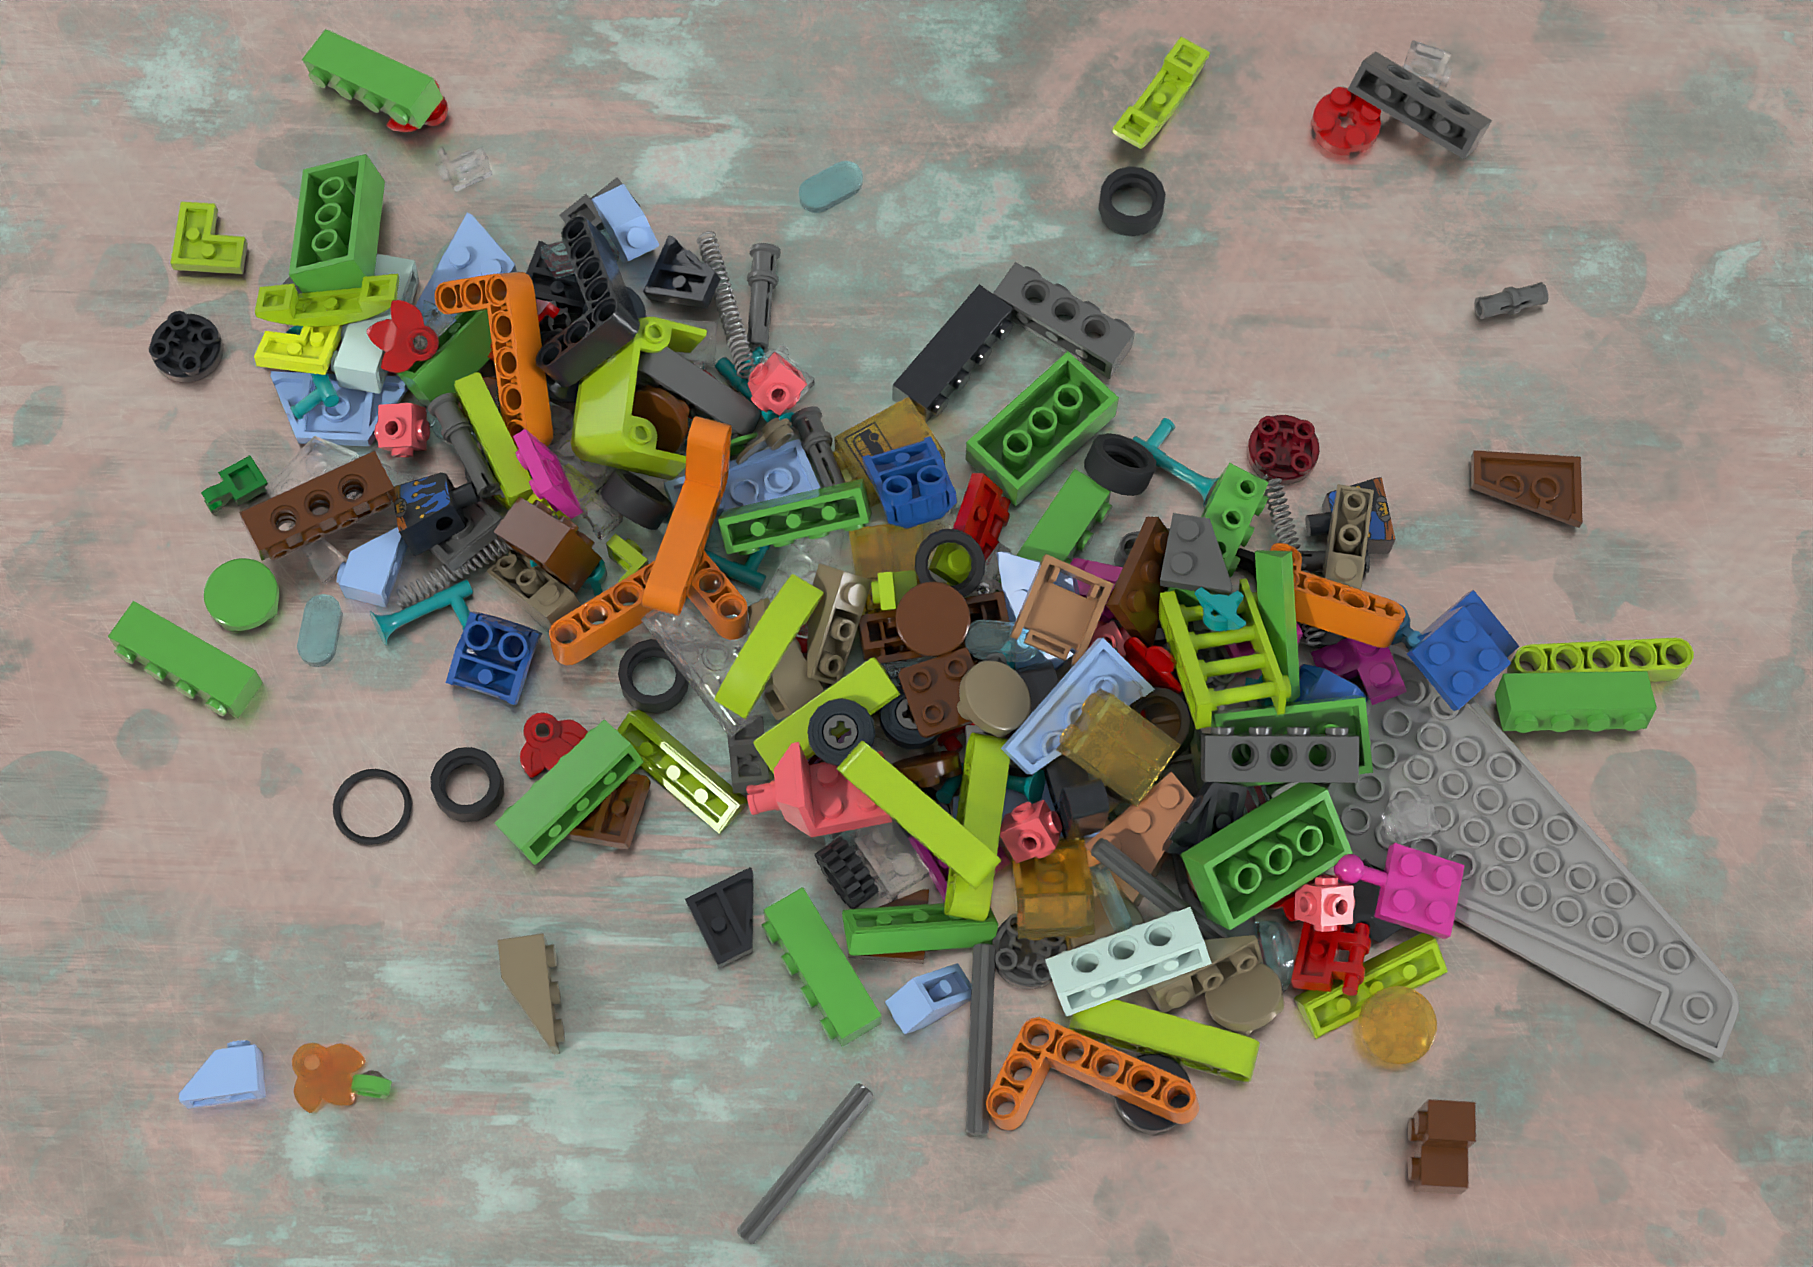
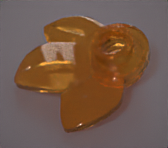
[292,1043,366,1113]

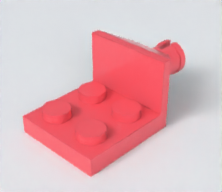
[746,742,892,838]

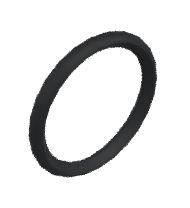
[333,769,412,845]

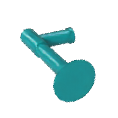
[286,326,339,420]
[715,346,795,428]
[1132,418,1219,507]
[704,545,771,590]
[370,580,473,646]
[936,762,1045,804]

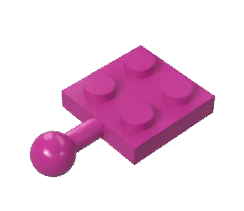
[1334,843,1465,939]

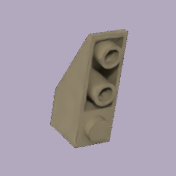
[1321,484,1374,590]
[487,550,581,644]
[807,563,873,685]
[748,597,824,721]
[498,933,565,1055]
[1145,935,1263,1013]

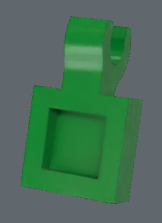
[201,455,270,513]

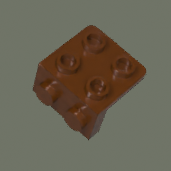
[899,647,979,738]

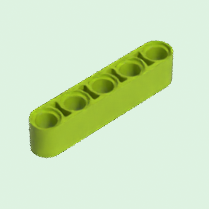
[1507,638,1694,682]
[944,732,1010,922]
[837,740,1001,890]
[1068,999,1260,1082]

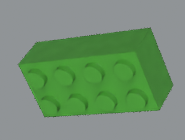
[289,154,385,293]
[965,351,1119,507]
[1211,695,1373,787]
[1181,782,1353,930]

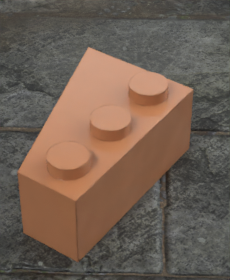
[1085,772,1194,907]

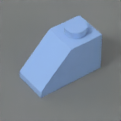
[592,184,659,263]
[337,527,408,608]
[885,963,971,1034]
[179,1040,266,1109]

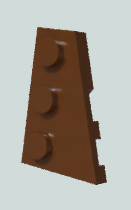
[1471,450,1583,528]
[1106,517,1169,648]

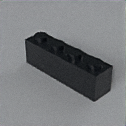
[892,284,1013,424]

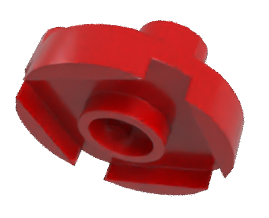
[1311,87,1381,156]

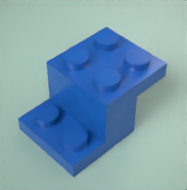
[1407,590,1520,711]

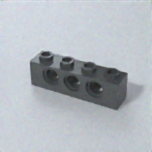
[1347,51,1492,159]
[993,262,1135,379]
[1201,726,1359,783]

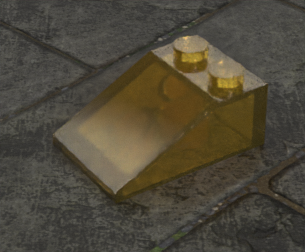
[1010,837,1095,940]

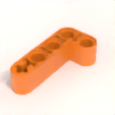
[1256,543,1406,648]

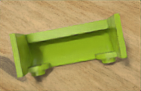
[571,316,707,480]

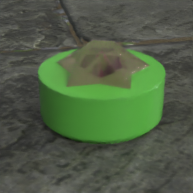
[351,1070,392,1098]

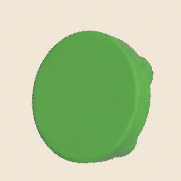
[204,558,280,632]

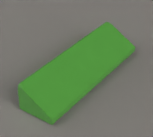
[1255,550,1300,702]
[842,903,998,956]

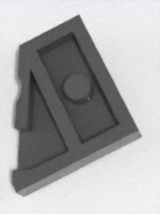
[1160,513,1232,596]

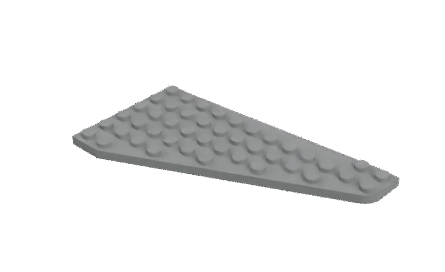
[1327,645,1739,1061]

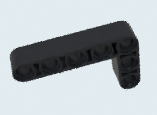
[536,215,640,388]
[1014,660,1110,841]

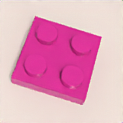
[513,429,583,520]

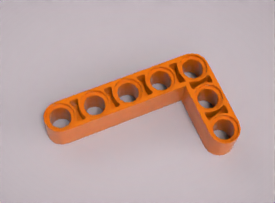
[435,272,553,450]
[642,416,732,616]
[549,550,749,665]
[986,1017,1199,1130]

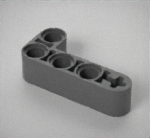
[635,346,761,446]

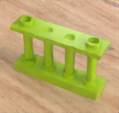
[1159,578,1291,729]

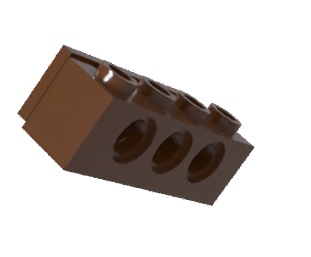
[240,451,395,561]
[858,591,1010,676]

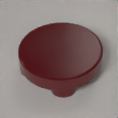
[1247,415,1320,485]

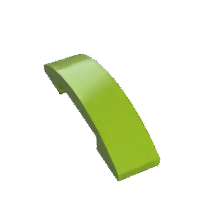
[1111,36,1210,149]
[254,273,400,327]
[714,573,824,720]

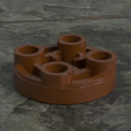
[632,385,690,453]
[895,582,970,657]
[891,750,963,788]

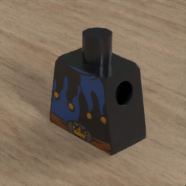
[393,472,480,556]
[1305,477,1396,554]

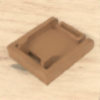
[1010,554,1114,665]

